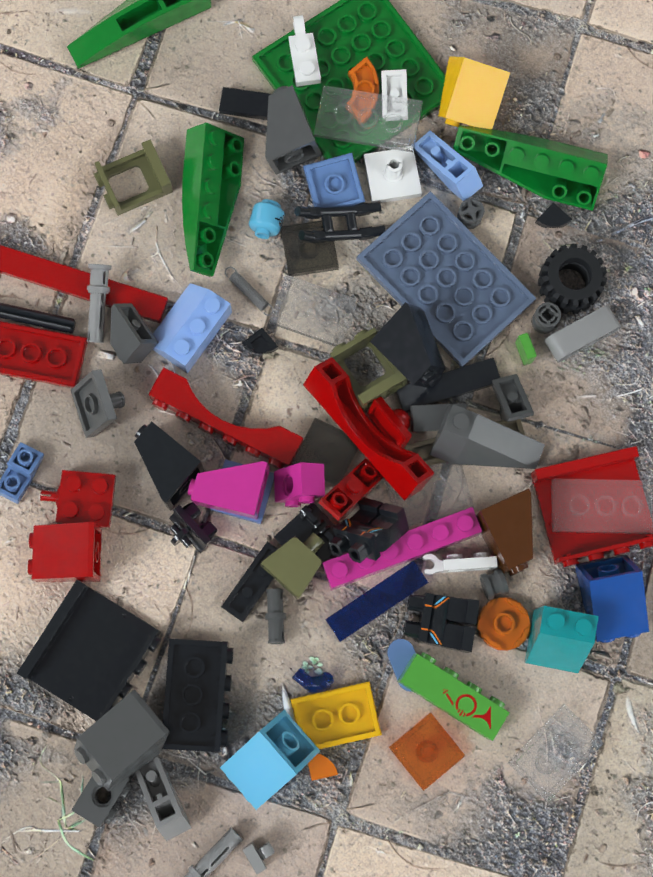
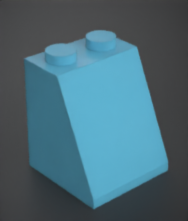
[220,709,320,810]

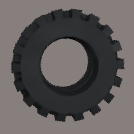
[538,244,607,314]

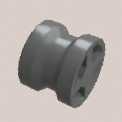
[457,198,485,229]
[480,569,509,600]

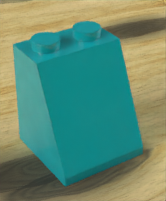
[525,606,599,673]

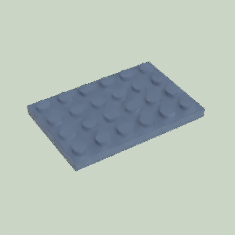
[356,191,537,367]

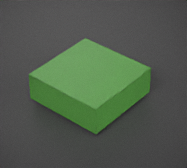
[515,333,537,366]

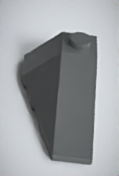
[429,404,545,469]

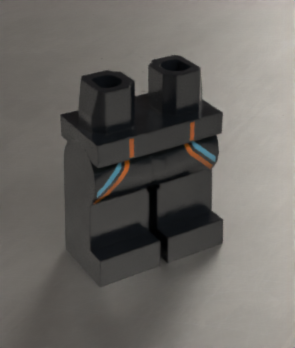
[329,497,409,563]
[403,593,480,653]

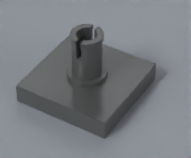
[71,369,125,438]

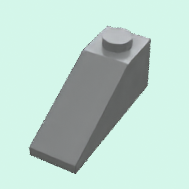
[135,755,192,841]

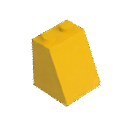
[438,56,510,129]

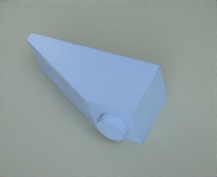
[411,130,483,201]

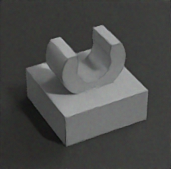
[243,842,275,874]

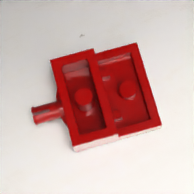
[40,470,116,528]

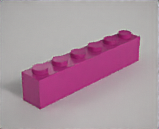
[322,507,482,591]

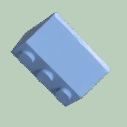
[153,283,232,373]

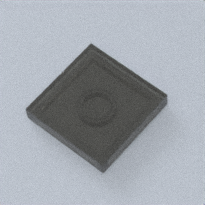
[281,220,339,277]
[292,418,358,486]

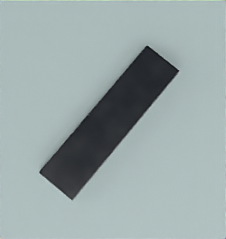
[396,358,501,412]

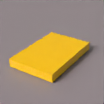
[291,681,382,749]

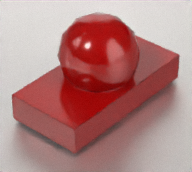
[366,397,412,448]

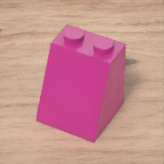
[188,461,270,520]

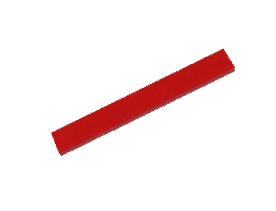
[0,245,168,323]

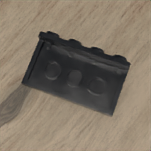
[162,639,234,753]

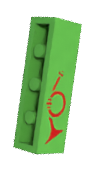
[397,652,510,741]

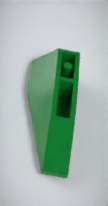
[67,0,211,69]
[182,122,245,277]
[453,125,608,211]

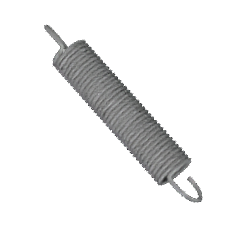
[225,267,273,316]

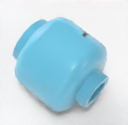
[249,199,285,239]

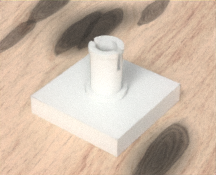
[363,147,422,203]

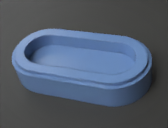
[387,639,416,692]

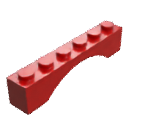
[303,357,435,501]
[148,367,303,469]

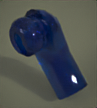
[292,668,334,693]

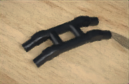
[294,201,386,243]

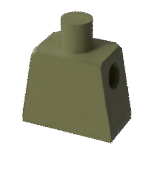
[260,533,324,599]

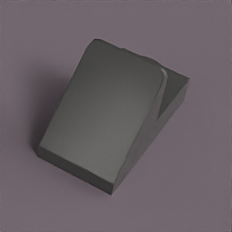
[492,374,534,422]

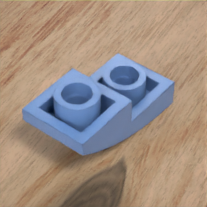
[0,442,44,504]

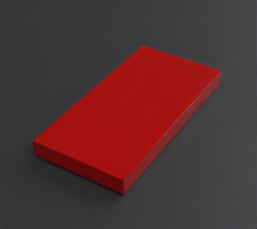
[0,321,88,388]

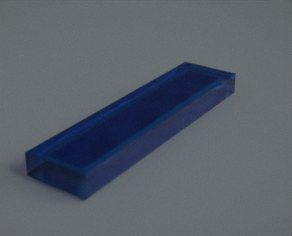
[325,560,429,642]

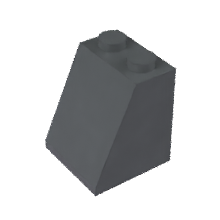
[265,85,322,175]
[74,689,169,791]

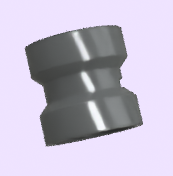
[531,302,561,334]

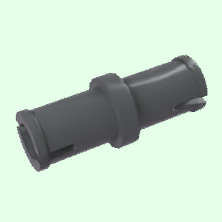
[265,588,286,644]

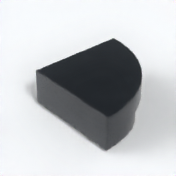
[535,203,572,228]
[242,328,278,354]

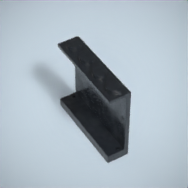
[17,580,162,721]

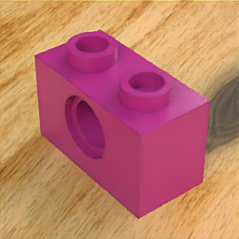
[274,462,325,508]

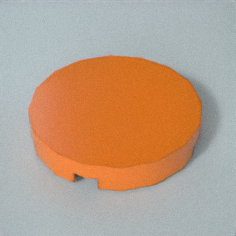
[477,597,530,651]

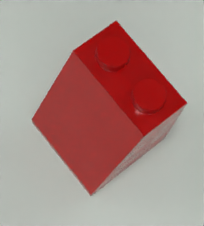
[28,522,102,582]

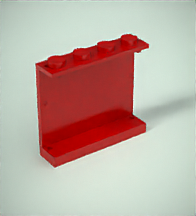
[531,446,653,567]

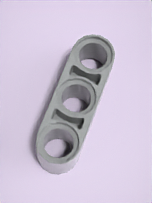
[544,305,622,363]

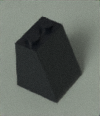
[370,302,446,388]
[134,421,205,511]

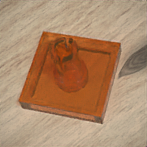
[389,712,465,791]

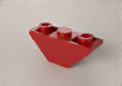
[318,458,383,521]

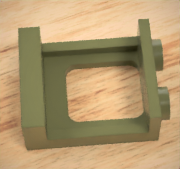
[94,139,173,216]
[330,327,408,411]

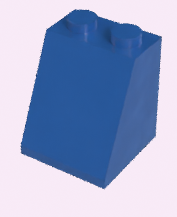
[575,555,649,643]

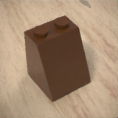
[476,488,533,577]

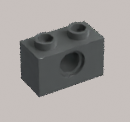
[72,776,133,828]

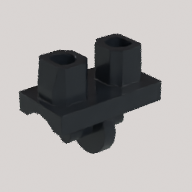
[169,502,217,553]

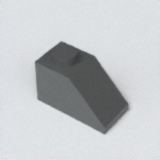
[110,303,158,364]

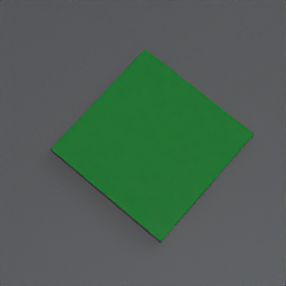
[252,0,446,162]

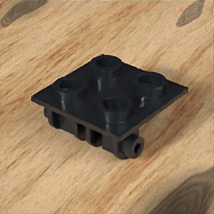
[274,503,335,566]

